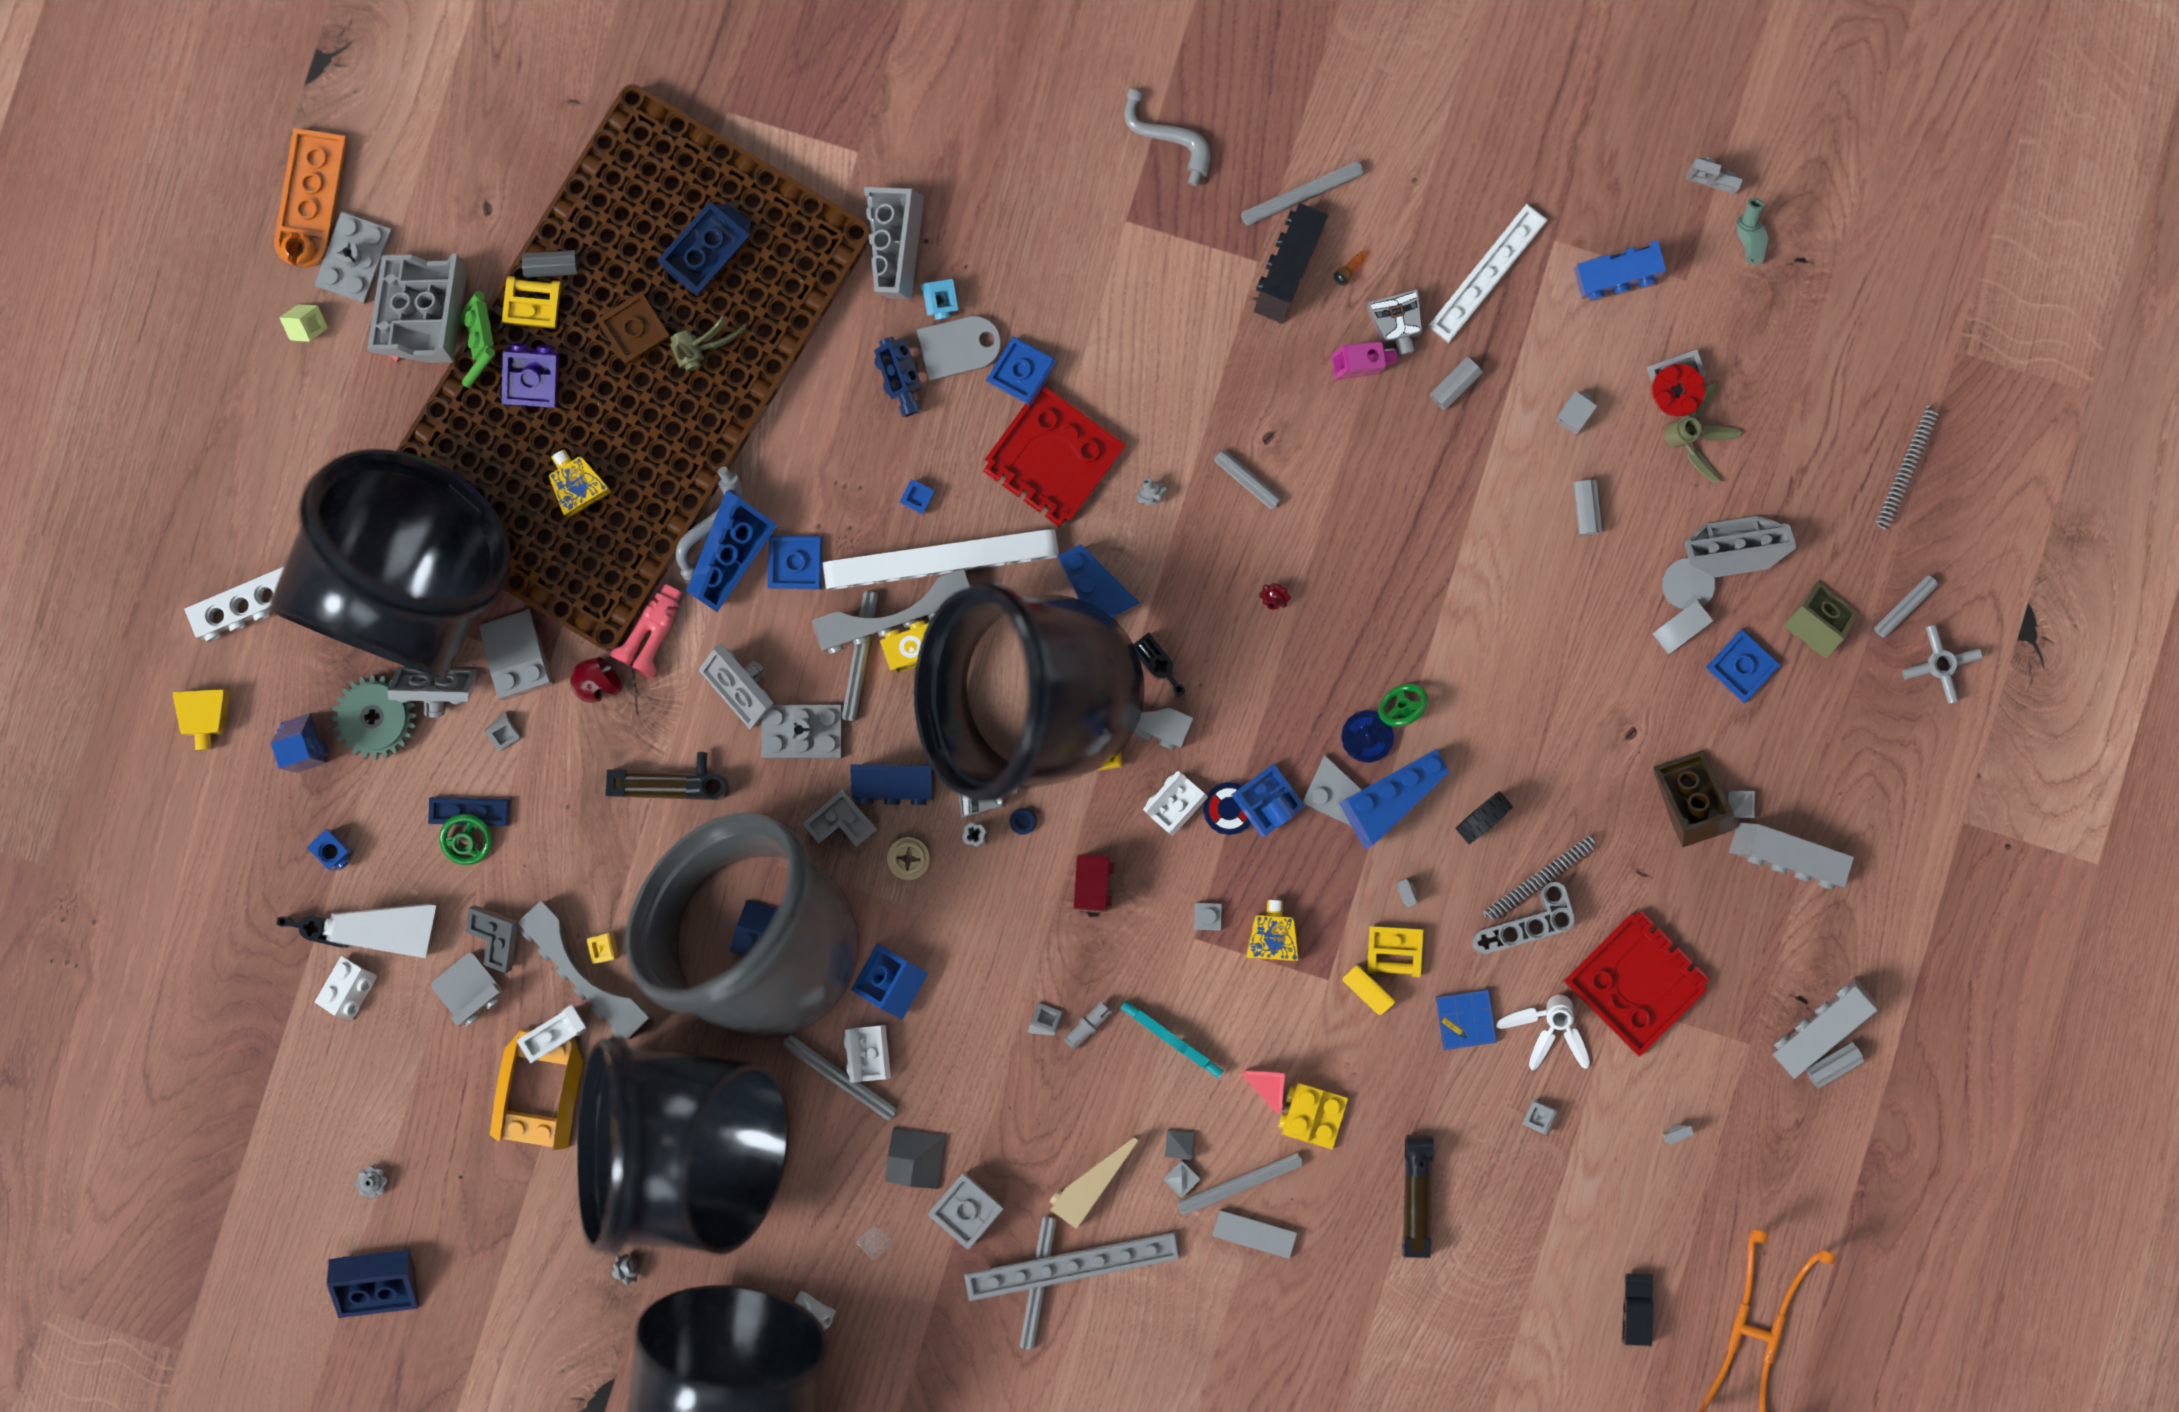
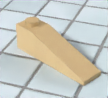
[1049,1136,1139,1229]

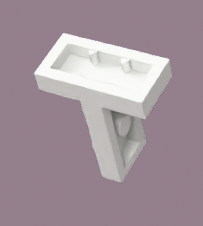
[516,1005,587,1063]

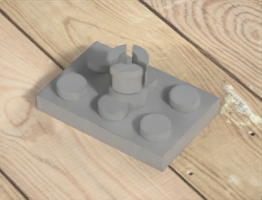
[314,212,393,304]
[698,643,773,729]
[388,667,478,718]
[761,705,842,758]

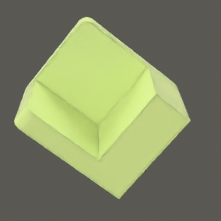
[279,304,328,342]

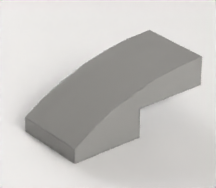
[1652,600,1713,655]

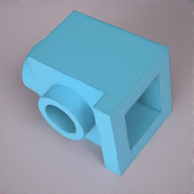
[920,279,958,320]

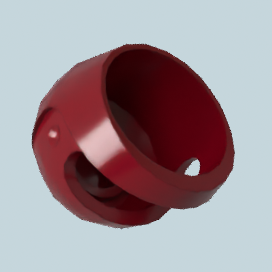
[570,657,622,703]

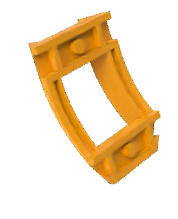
[490,1028,584,1151]

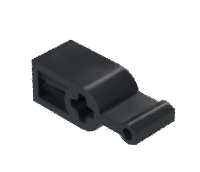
[1134,632,1185,697]
[276,916,348,948]
[1622,1273,1653,1346]

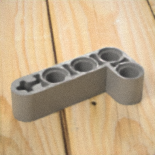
[1471,882,1574,954]

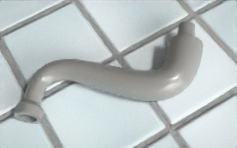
[1124,89,1211,186]
[675,467,744,580]

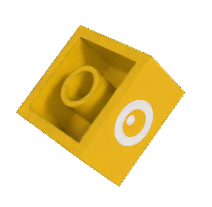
[880,620,929,675]

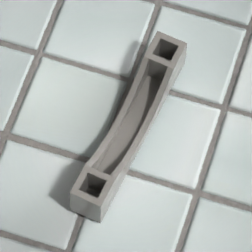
[811,569,969,655]
[1135,708,1193,751]
[518,901,652,1040]

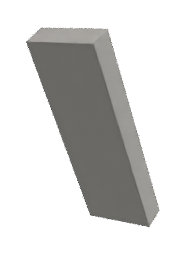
[1212,1210,1297,1259]

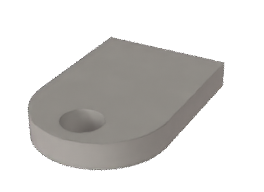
[917,316,1001,382]

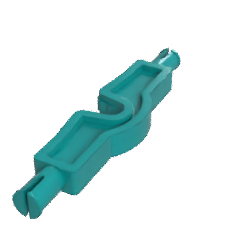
[1120,1000,1224,1079]

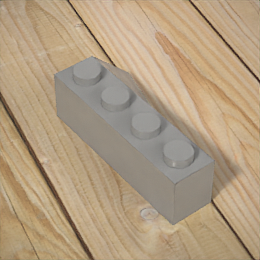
[864,187,924,300]

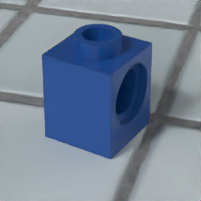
[307,829,353,871]

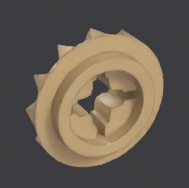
[887,838,930,880]

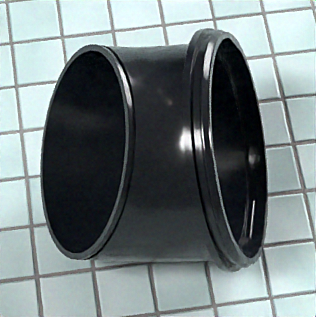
[267,449,511,679]
[914,583,1145,802]
[577,1036,789,1257]
[628,1285,829,1412]

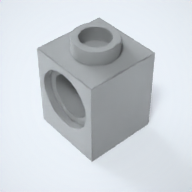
[1554,391,1597,435]

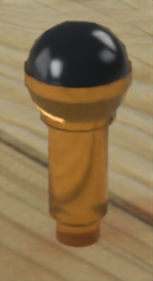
[1334,251,1366,285]

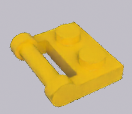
[502,276,562,329]
[1366,926,1423,978]

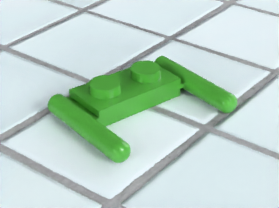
[458,291,495,387]

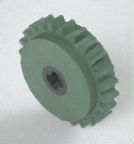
[331,675,418,760]

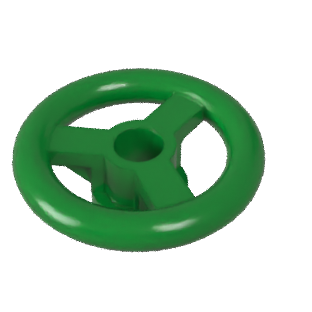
[1378,684,1429,727]
[439,814,492,865]

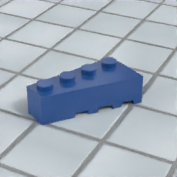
[686,490,777,612]

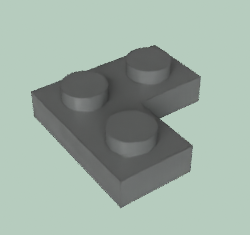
[465,905,519,973]

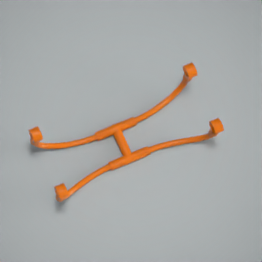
[1698,1229,1837,1412]

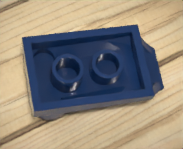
[657,201,751,296]

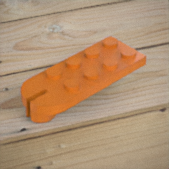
[274,128,347,268]

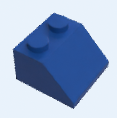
[851,944,928,1020]

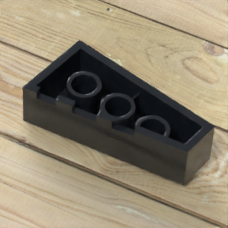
[1254,203,1328,324]

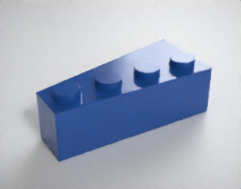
[1339,749,1449,850]

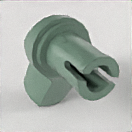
[1736,198,1768,265]

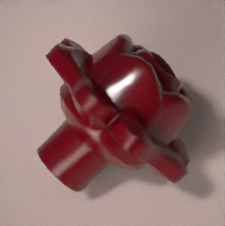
[1259,583,1291,610]

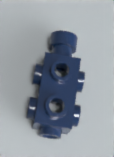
[874,337,923,418]

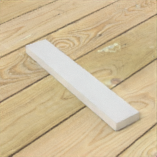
[1428,204,1547,343]

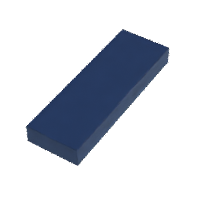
[428,797,510,826]

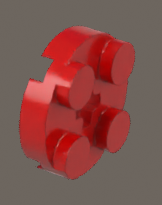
[1651,363,1705,417]

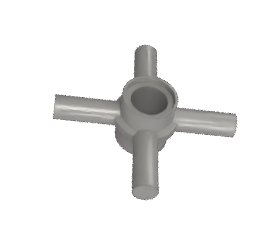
[1902,625,1982,704]

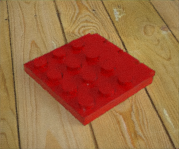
[983,386,1126,527]
[1563,910,1710,1057]

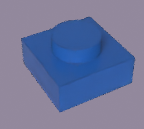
[899,479,935,515]

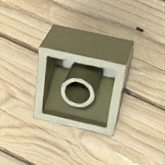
[1784,580,1859,658]

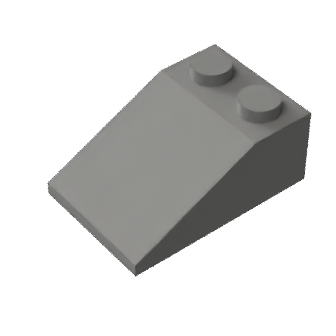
[479,609,554,701]

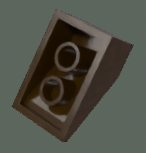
[1653,750,1734,847]

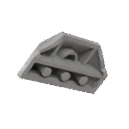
[1684,516,1796,577]

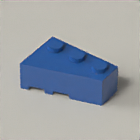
[1574,240,1666,301]
[1057,544,1141,619]
[270,713,328,773]

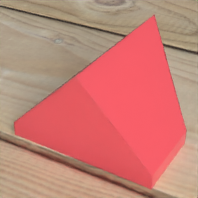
[1241,1070,1285,1114]

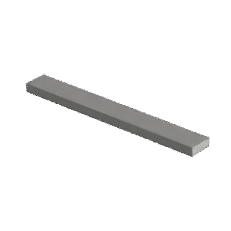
[964,1232,1180,1301]

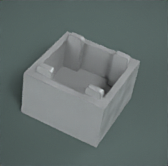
[927,1172,1004,1250]

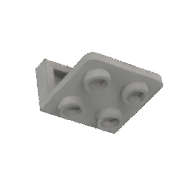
[431,953,504,1027]

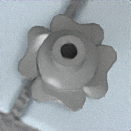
[1135,478,1167,505]
[354,1166,388,1199]
[612,1253,640,1285]

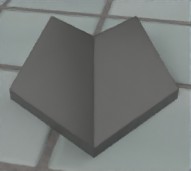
[885,1128,946,1189]

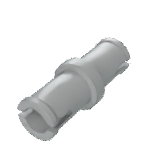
[1063,1000,1113,1051]

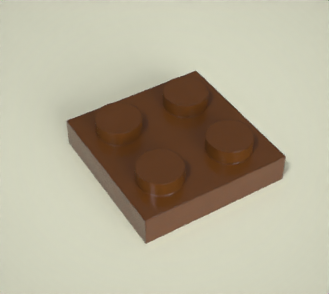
[596,292,670,365]

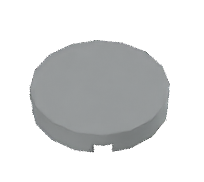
[1661,558,1715,610]

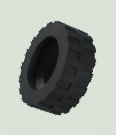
[1455,790,1514,844]

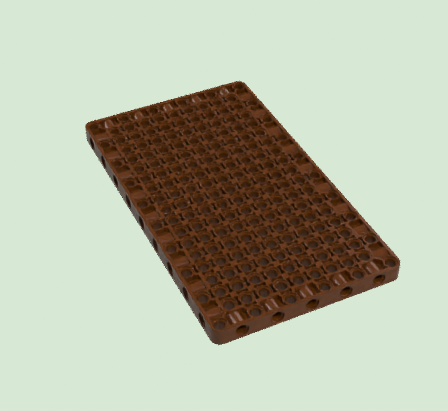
[396,84,871,652]

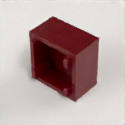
[1073,855,1114,912]

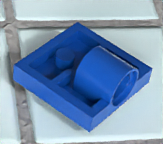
[1231,763,1305,838]

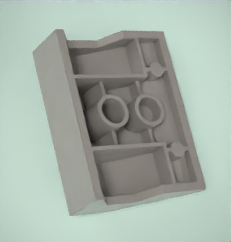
[367,253,468,363]

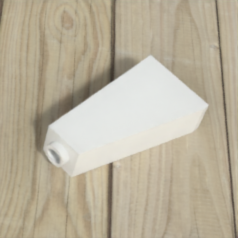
[324,903,436,958]

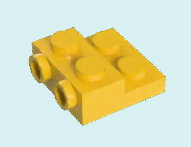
[1278,1082,1348,1150]

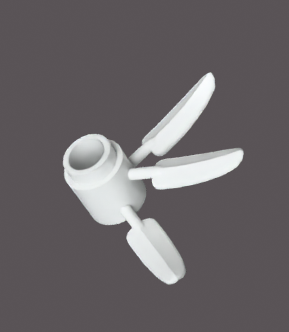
[1496,995,1590,1070]

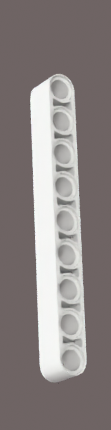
[823,529,1059,590]

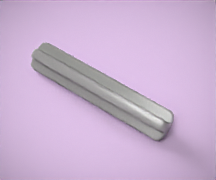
[1214,450,1281,509]
[1874,575,1938,638]

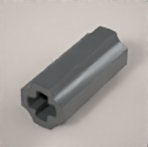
[522,250,578,278]

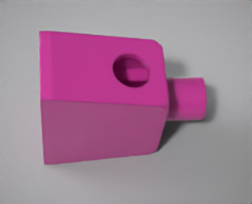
[1331,342,1397,381]

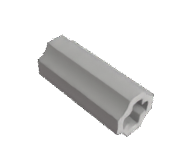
[1429,357,1483,411]
[1573,480,1602,536]
[962,823,988,848]
[1806,1041,1864,1089]

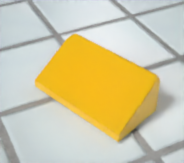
[1342,965,1395,1015]

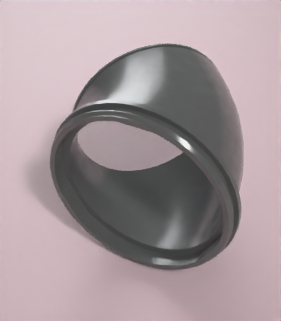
[625,813,859,1038]

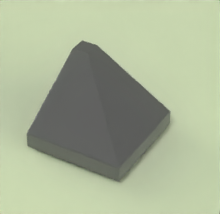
[1165,1130,1194,1160]

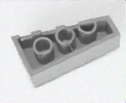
[1728,822,1854,890]
[1773,977,1877,1079]

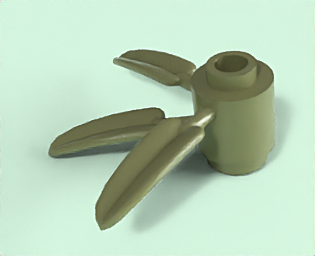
[670,316,746,372]
[1664,384,1743,483]

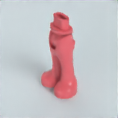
[609,584,683,679]

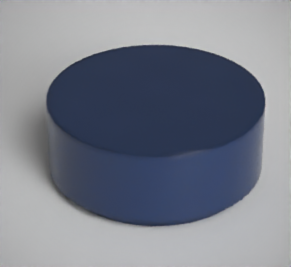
[1010,808,1036,835]

